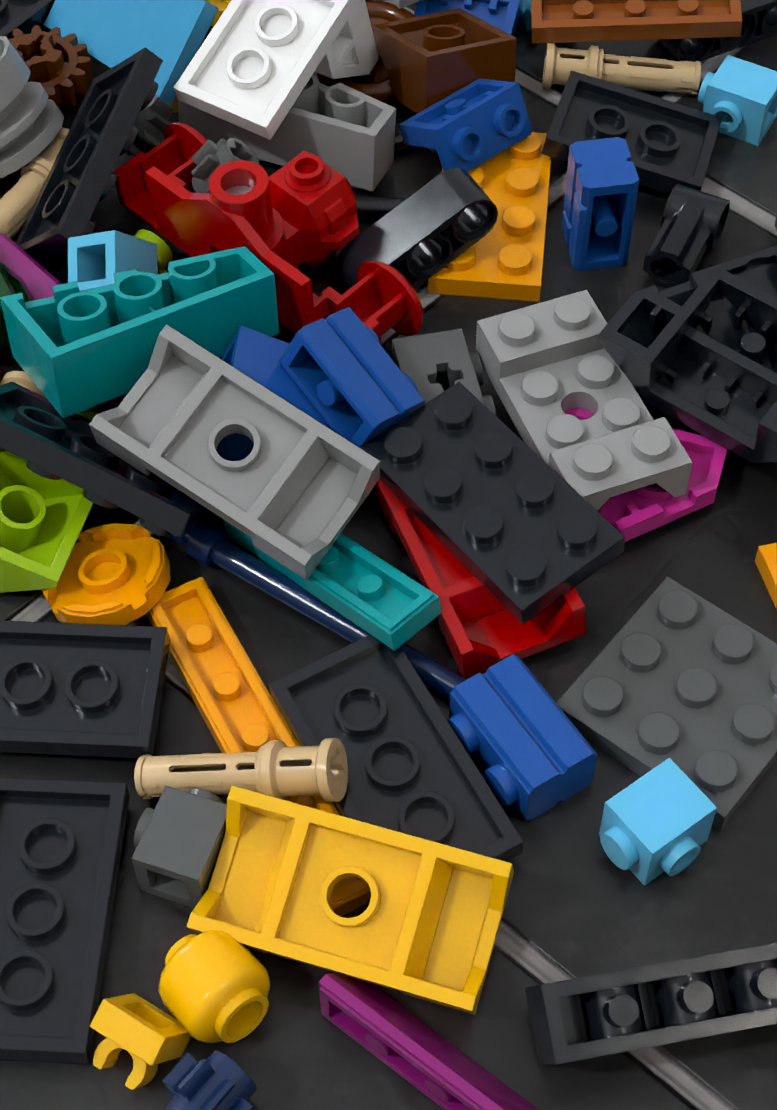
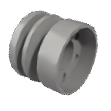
[0,36,64,179]

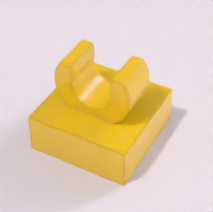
[89,993,191,1090]

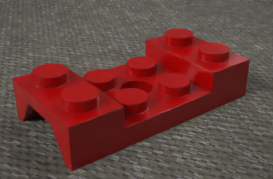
[372,479,585,679]

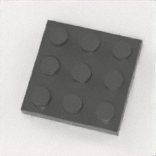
[556,576,777,830]

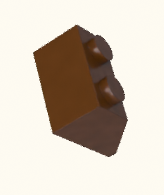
[372,8,517,114]

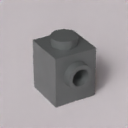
[131,786,227,908]

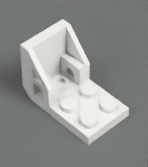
[173,0,379,140]

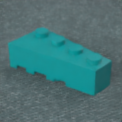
[0,246,280,418]

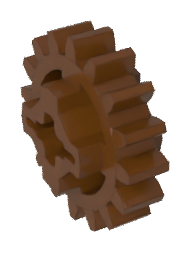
[8,25,93,107]

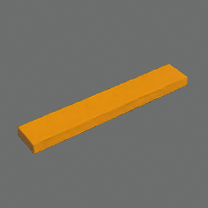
[146,576,371,916]

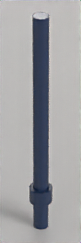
[170,522,467,700]

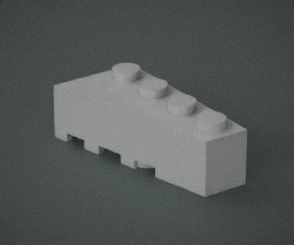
[177,72,396,192]

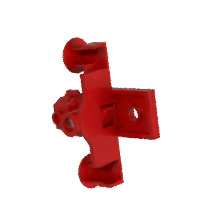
[114,122,423,359]

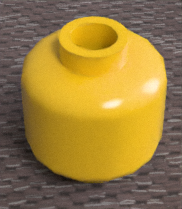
[158,930,270,1043]

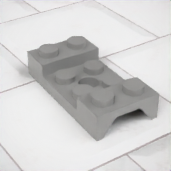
[475,290,693,511]
[89,324,380,580]

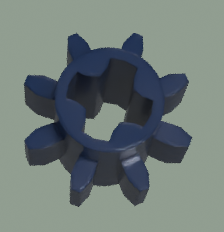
[162,1051,257,1110]

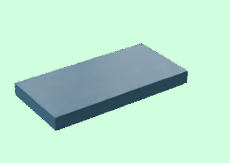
[44,0,219,105]

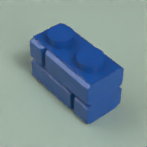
[561,137,639,271]
[279,307,425,448]
[447,654,597,822]

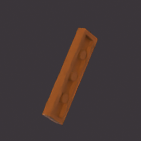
[531,0,743,44]

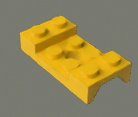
[186,785,514,1015]

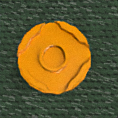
[42,523,171,625]

